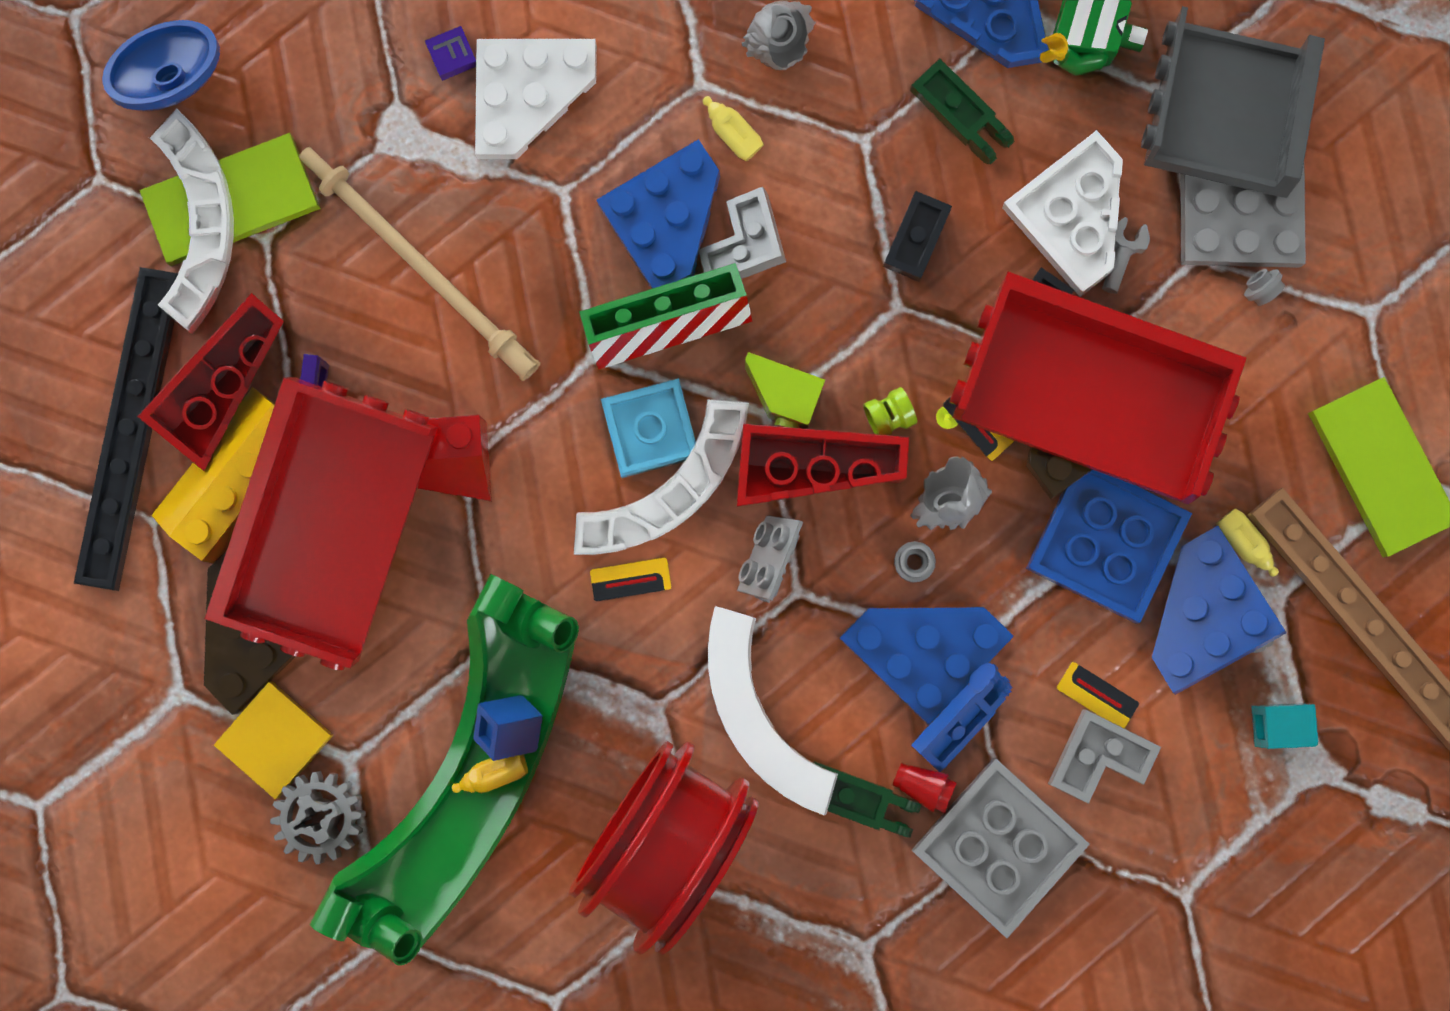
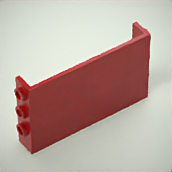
[949,271,1247,504]
[204,377,438,670]

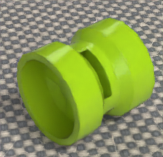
[863,387,917,436]

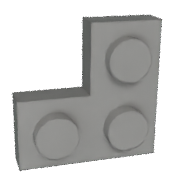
[699,187,786,279]
[1048,709,1161,804]

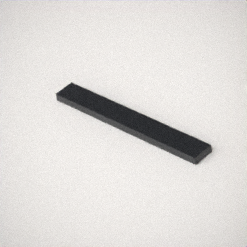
[74,267,178,591]

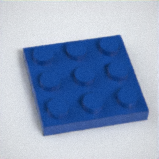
[1026,470,1192,624]

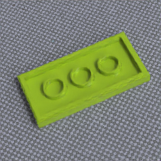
[139,133,321,266]
[1308,377,1450,558]

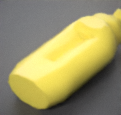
[703,96,764,161]
[1216,508,1279,577]

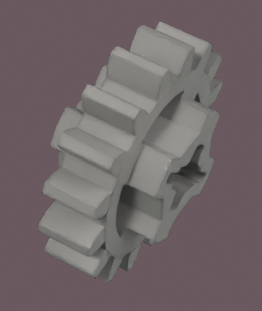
[270,771,366,864]

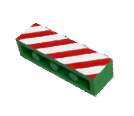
[579,263,753,370]

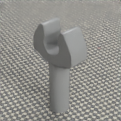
[1102,217,1150,294]

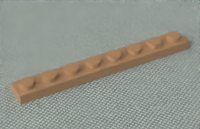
[1247,488,1450,751]

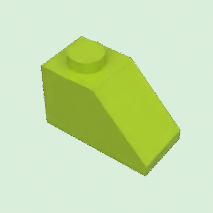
[745,352,825,429]

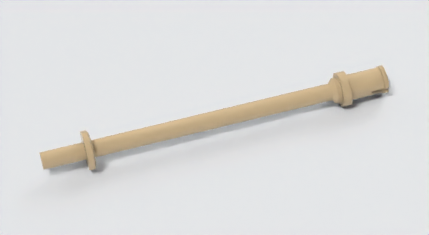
[299,147,541,381]

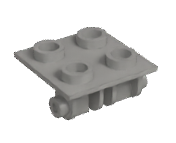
[737,516,803,603]

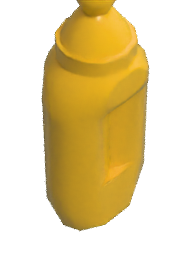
[452,754,528,793]

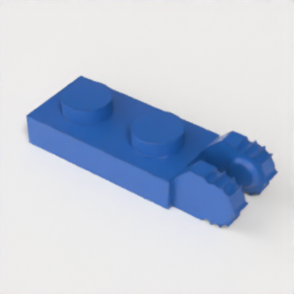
[911,662,1013,772]

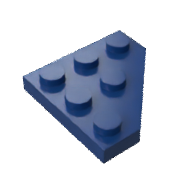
[914,0,1048,68]
[596,139,720,289]
[1152,526,1286,695]
[839,607,1014,725]

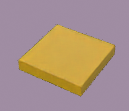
[214,682,333,799]

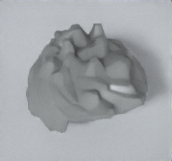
[742,1,816,70]
[911,456,992,530]

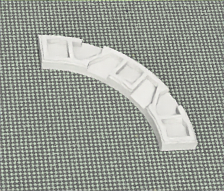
[150,108,234,334]
[574,399,749,555]
[708,606,838,815]

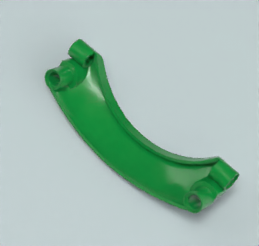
[309,574,579,966]

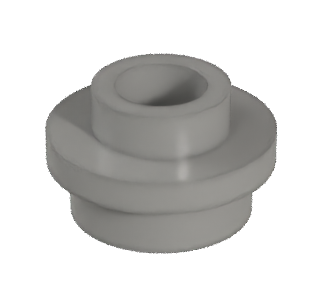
[1244,269,1285,306]
[894,541,936,582]

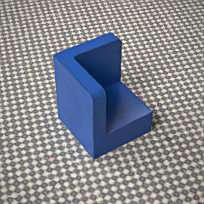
[473,695,543,761]

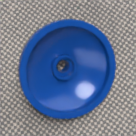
[102,20,220,111]

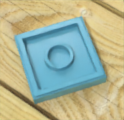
[601,378,696,478]

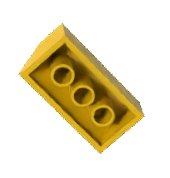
[151,387,275,563]

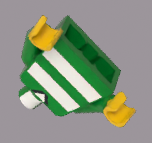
[1040,0,1148,76]

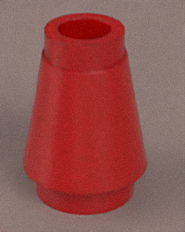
[892,763,957,813]

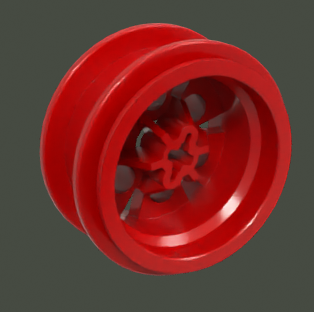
[569,741,759,955]

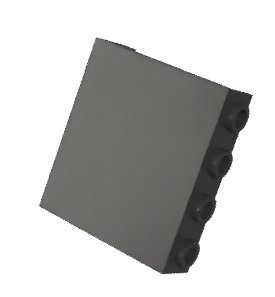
[1141,6,1325,198]

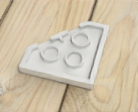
[475,39,597,159]
[1002,130,1123,297]

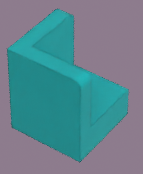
[1251,703,1318,749]

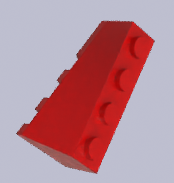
[137,293,284,471]
[417,415,492,502]
[737,424,909,507]

